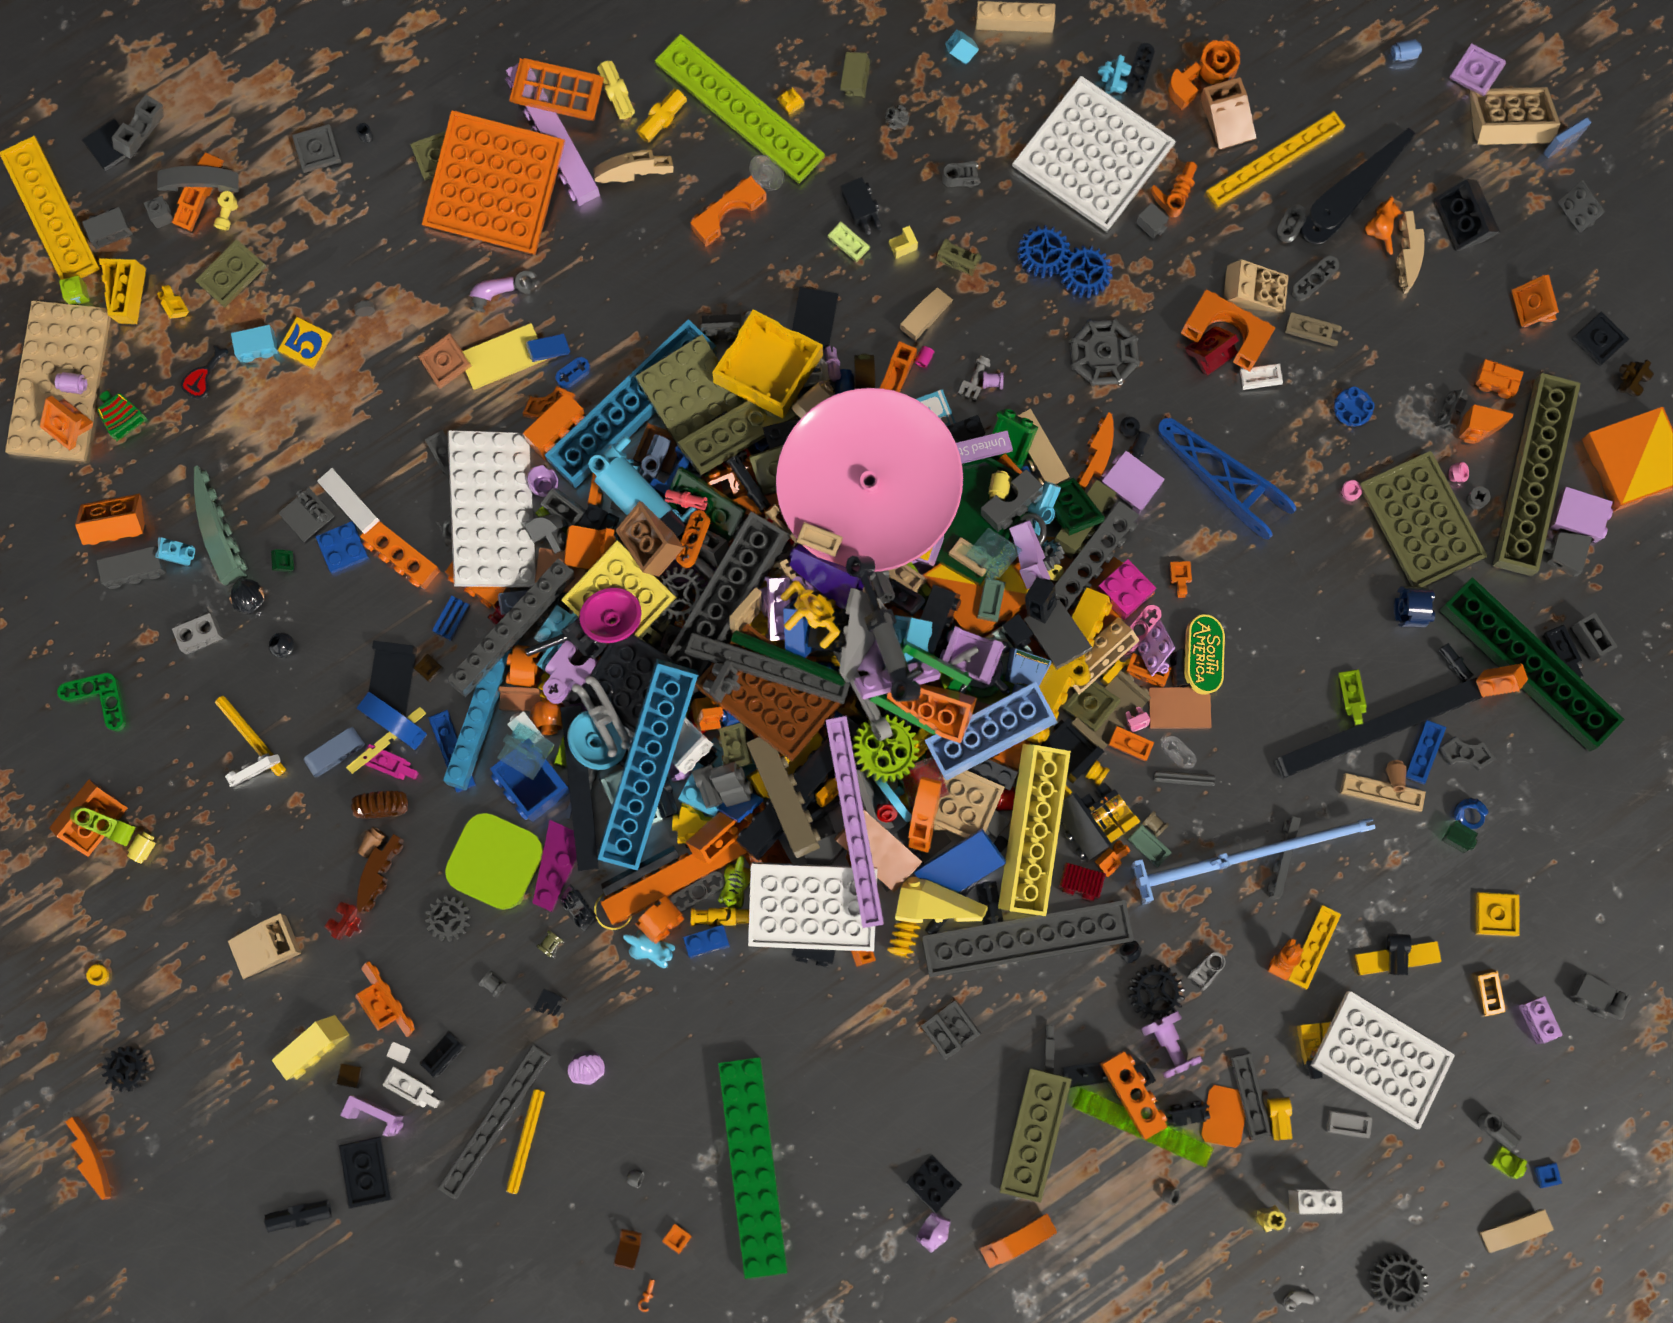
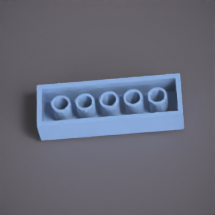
[925,682,1057,781]

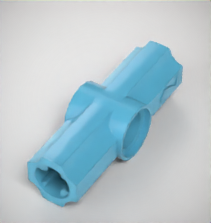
[1028,481,1061,536]

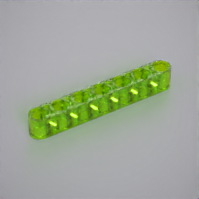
[1072,1087,1214,1168]

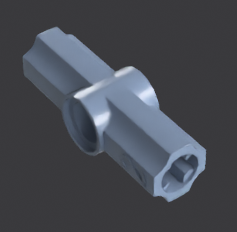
[639,434,671,484]

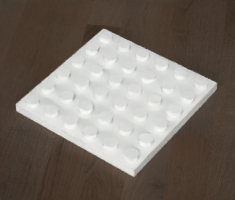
[1012,76,1176,232]

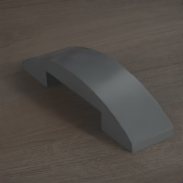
[157,166,239,192]

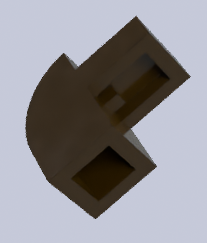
[854,354,875,389]

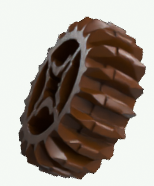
[351,790,408,819]

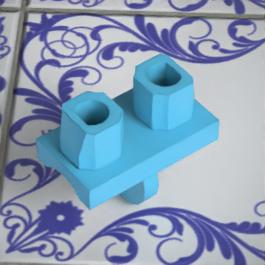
[1098,55,1131,95]
[155,537,195,566]

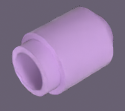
[55,372,88,394]

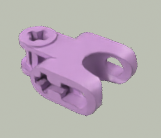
[543,640,599,704]

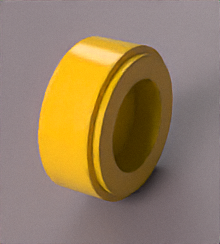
[86,964,109,986]

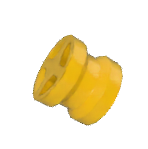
[1085,760,1110,786]

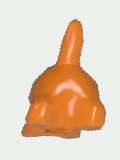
[1365,196,1404,255]

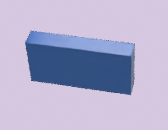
[526,334,570,362]

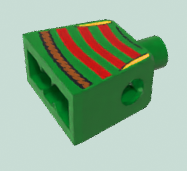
[97,391,147,441]

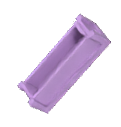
[765,575,790,641]

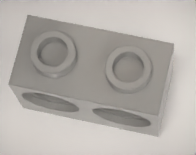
[172,613,224,654]

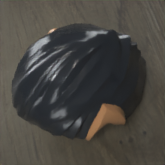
[229,578,264,614]

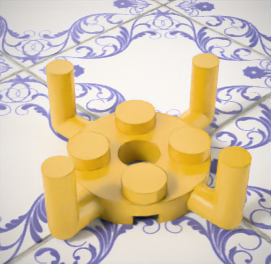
[780,580,840,649]

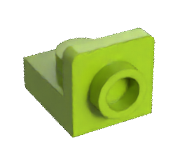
[1490,1146,1528,1179]

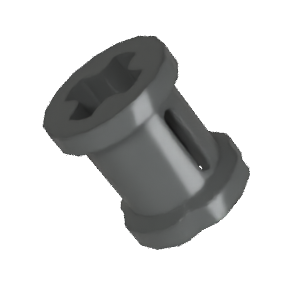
[479,970,507,997]

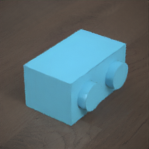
[231,325,279,362]

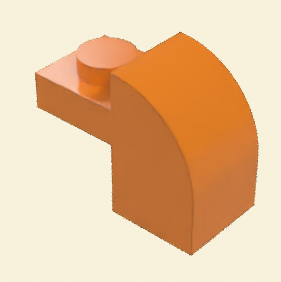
[1168,62,1202,110]
[691,697,724,731]

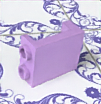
[1100,451,1164,514]
[1549,487,1613,543]
[940,626,1004,685]
[341,1096,404,1137]

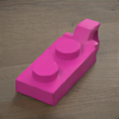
[363,744,419,780]

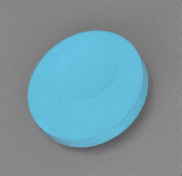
[871,774,912,823]

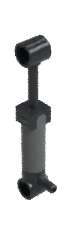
[846,556,924,702]

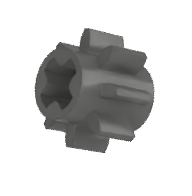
[885,104,909,130]

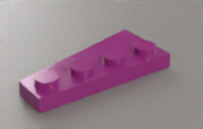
[533,820,577,912]

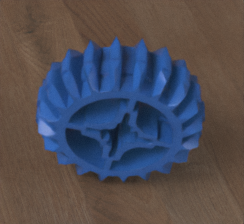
[1017,225,1070,279]
[1059,245,1113,298]

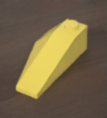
[895,877,987,923]

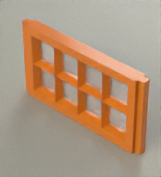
[509,58,604,120]

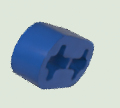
[556,357,590,389]

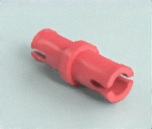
[665,489,707,510]

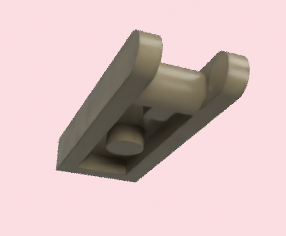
[1285,312,1342,346]

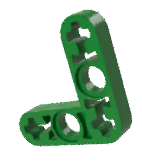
[57,673,126,731]

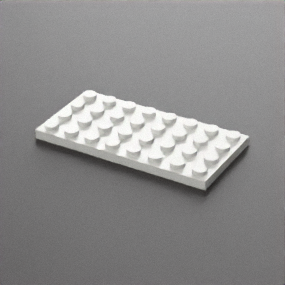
[448,431,536,587]

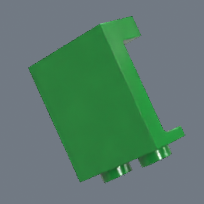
[990,409,1038,470]

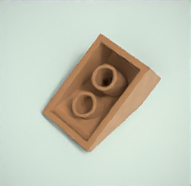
[615,501,684,577]

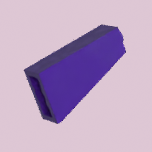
[790,544,864,609]

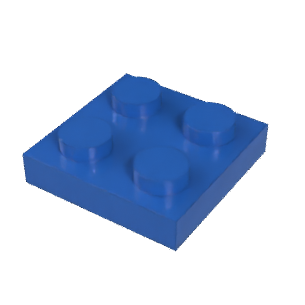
[316,521,369,574]

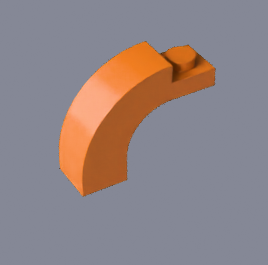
[980,1213,1057,1268]

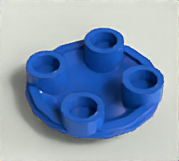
[1334,387,1375,427]

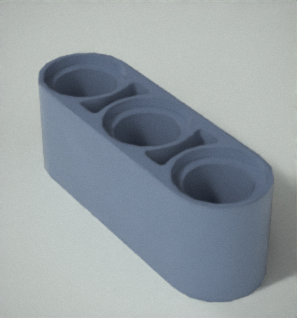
[303,727,365,777]

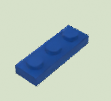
[1406,720,1447,785]

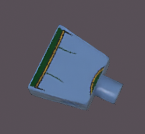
[1005,648,1052,694]

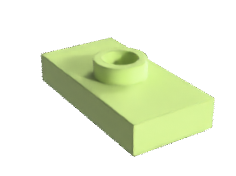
[828,221,870,262]

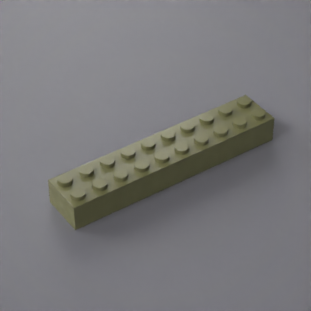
[1492,373,1581,576]

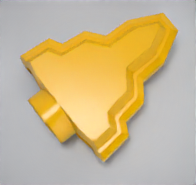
[672,803,713,844]

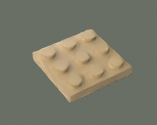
[934,770,1005,838]

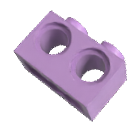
[1519,996,1563,1044]

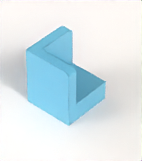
[945,29,979,64]

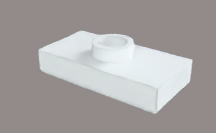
[1240,363,1283,390]

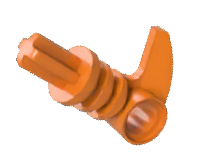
[1151,161,1197,217]
[1267,938,1303,981]

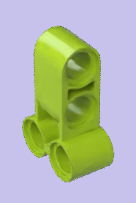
[70,806,136,846]

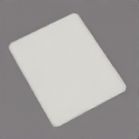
[387,1042,411,1063]

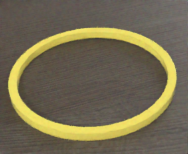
[594,890,632,930]

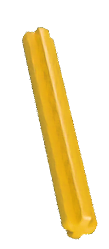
[215,696,286,776]
[506,1089,545,1194]

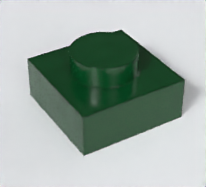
[271,549,294,572]

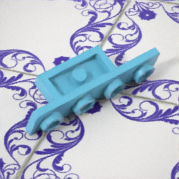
[533,605,577,673]

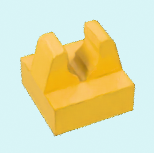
[777,87,804,115]

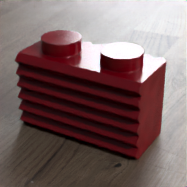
[1058,862,1106,901]

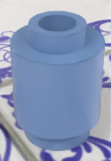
[1391,39,1422,62]

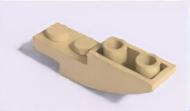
[593,149,673,183]
[1396,211,1425,293]

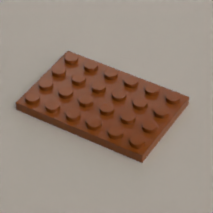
[695,624,841,762]

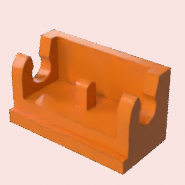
[1125,653,1171,688]

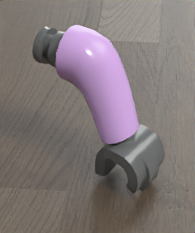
[470,271,537,313]

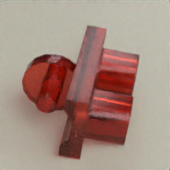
[324,902,362,940]

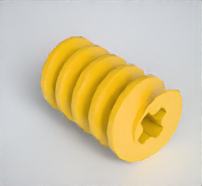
[887,920,921,959]

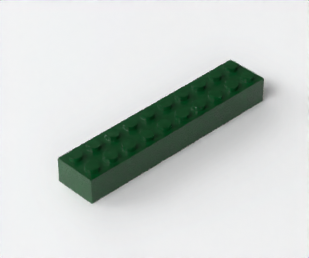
[1439,577,1625,752]

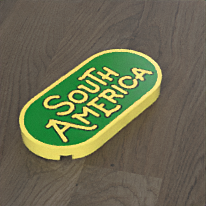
[1184,615,1225,695]

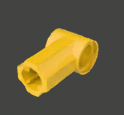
[1267,1097,1292,1140]

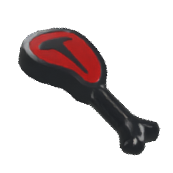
[181,345,229,400]

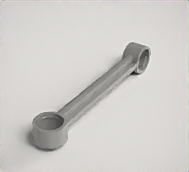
[833,651,892,741]

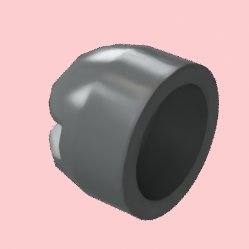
[627,1170,644,1188]
[1162,1187,1181,1205]

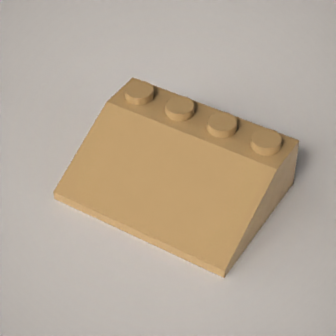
[1470,87,1560,145]

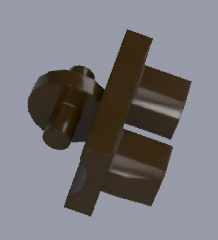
[1617,360,1654,397]

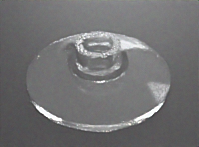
[749,155,784,190]

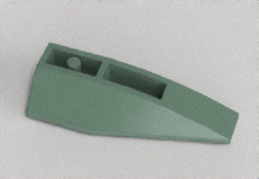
[194,465,248,586]

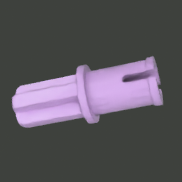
[824,346,841,382]

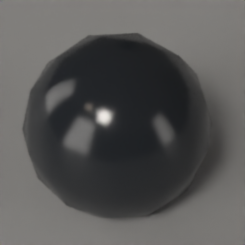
[269,632,294,658]

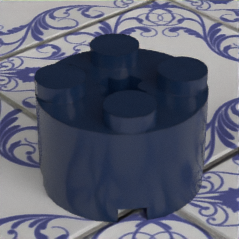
[1394,586,1435,628]

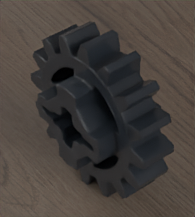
[102,1046,150,1092]

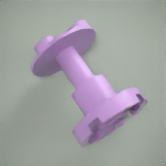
[1141,1011,1203,1079]

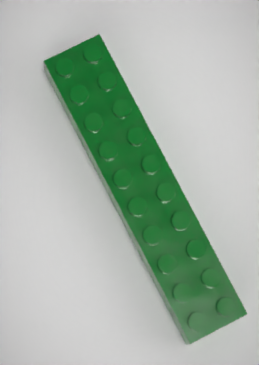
[718,1057,788,1279]

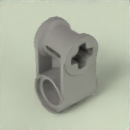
[1187,952,1226,991]

